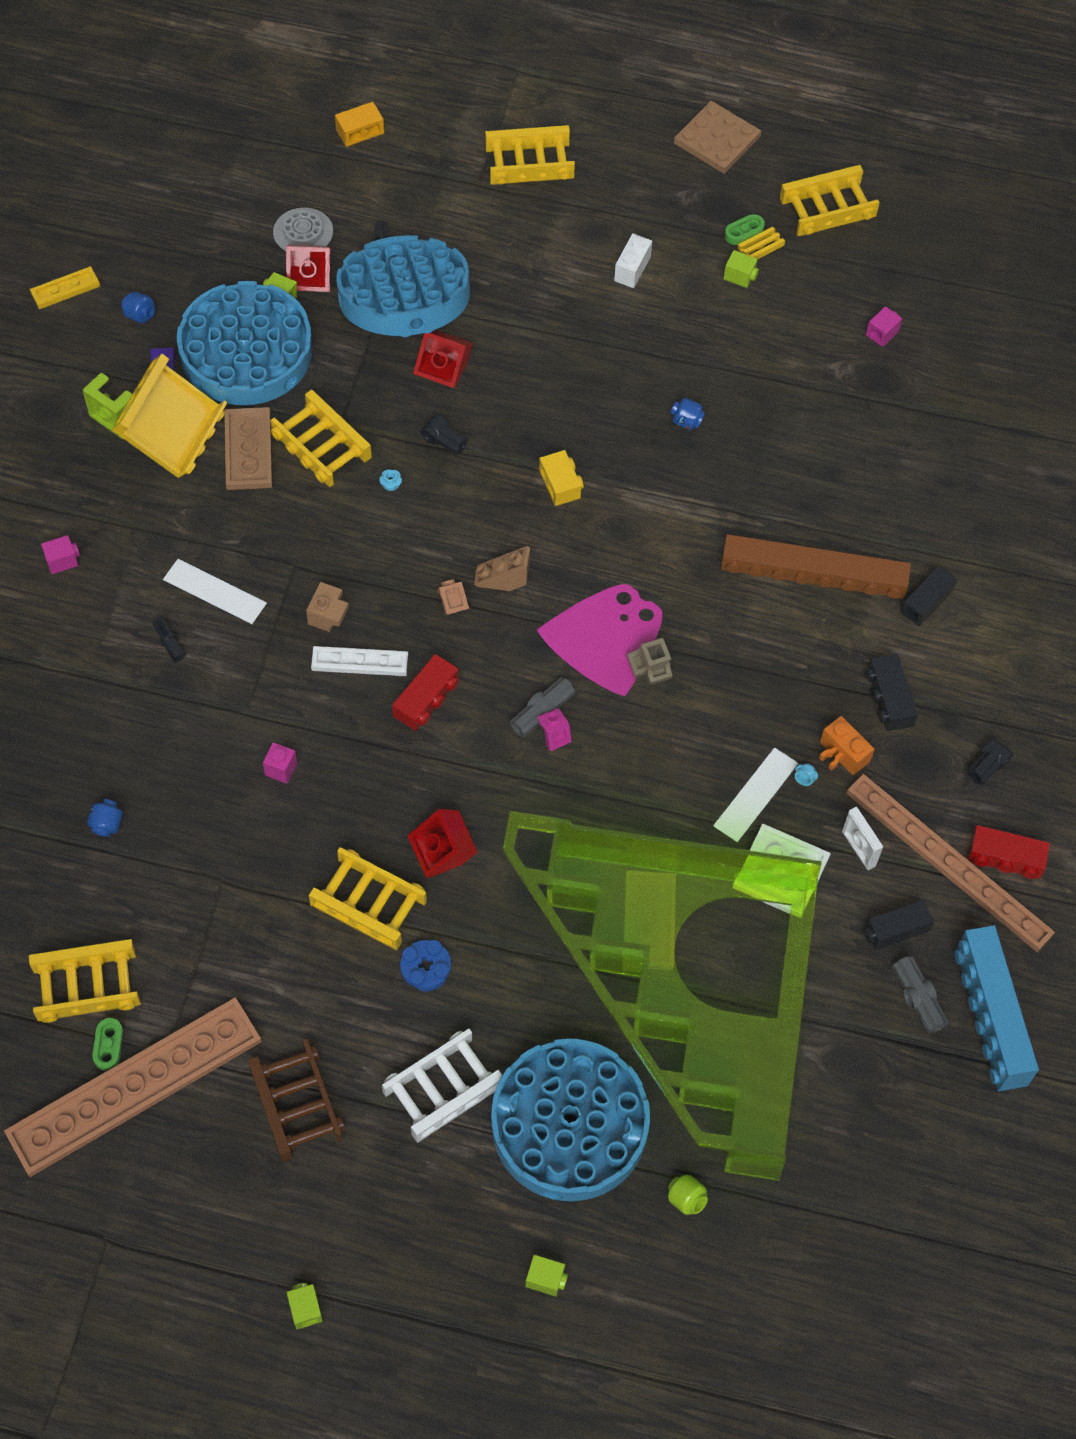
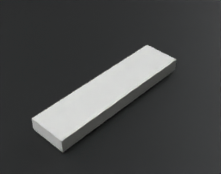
[311,646,408,676]

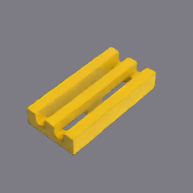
[737,227,785,259]

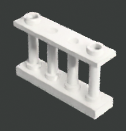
[382,1029,502,1143]

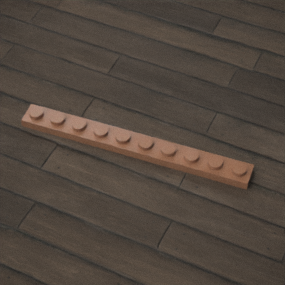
[846,774,1055,953]

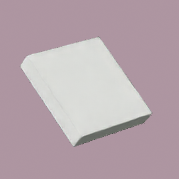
[842,807,883,870]

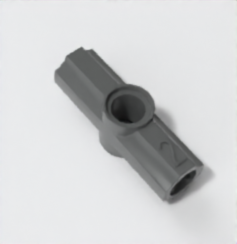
[510,677,575,738]
[892,956,949,1033]

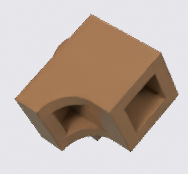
[306,582,349,632]

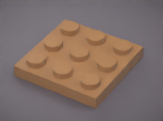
[674,101,761,174]

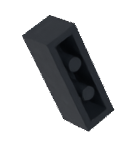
[865,654,918,731]

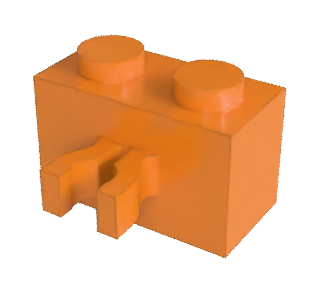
[819,716,875,775]

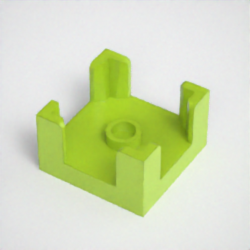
[83,373,132,439]

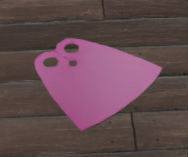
[537,584,662,696]

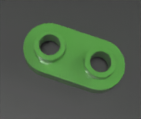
[725,214,765,245]
[93,1018,123,1071]

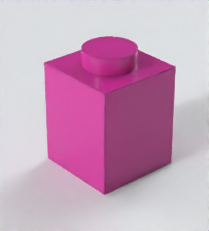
[866,306,902,347]
[41,535,80,574]
[263,743,297,784]

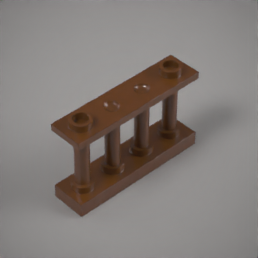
[248,1039,345,1162]

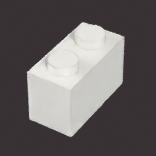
[614,234,652,288]

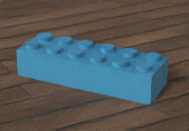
[954,925,1039,1092]

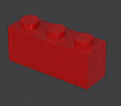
[392,654,459,731]
[967,825,1050,879]

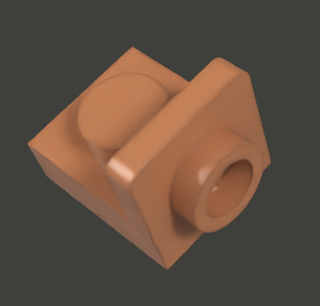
[437,579,469,615]

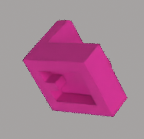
[538,708,572,752]

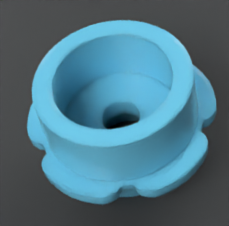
[379,469,402,491]
[795,764,818,786]

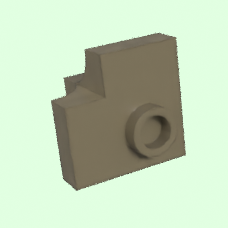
[626,638,673,686]

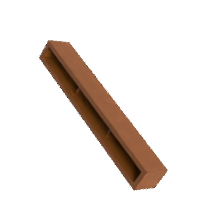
[721,534,911,599]

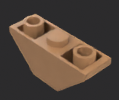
[474,546,530,591]

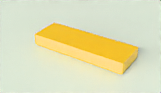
[30,266,100,309]

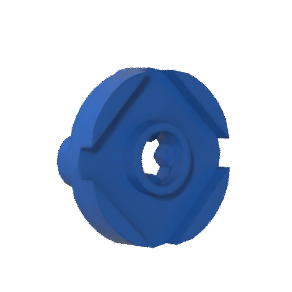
[400,940,451,991]

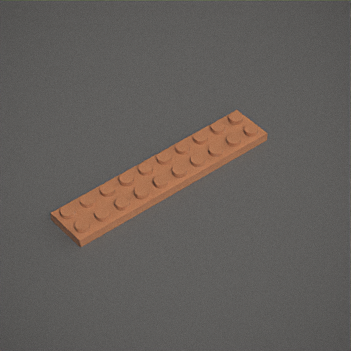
[4,997,262,1177]

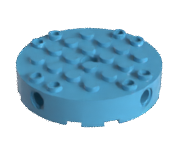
[337,235,470,337]
[177,281,313,405]
[491,1039,650,1201]

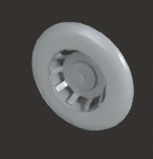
[273,208,333,251]

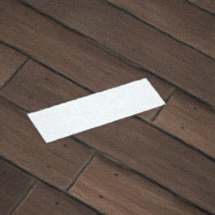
[163,559,267,624]
[713,748,798,842]

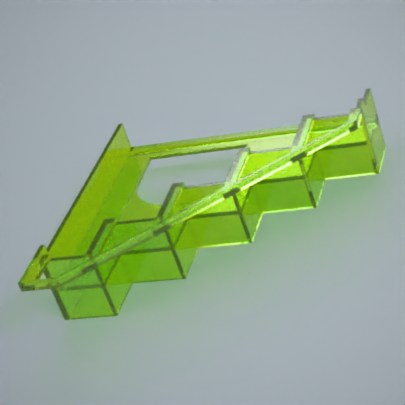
[503,811,822,1181]

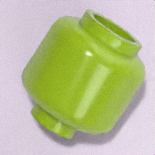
[668,1175,708,1215]

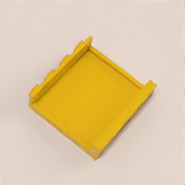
[112,354,227,478]

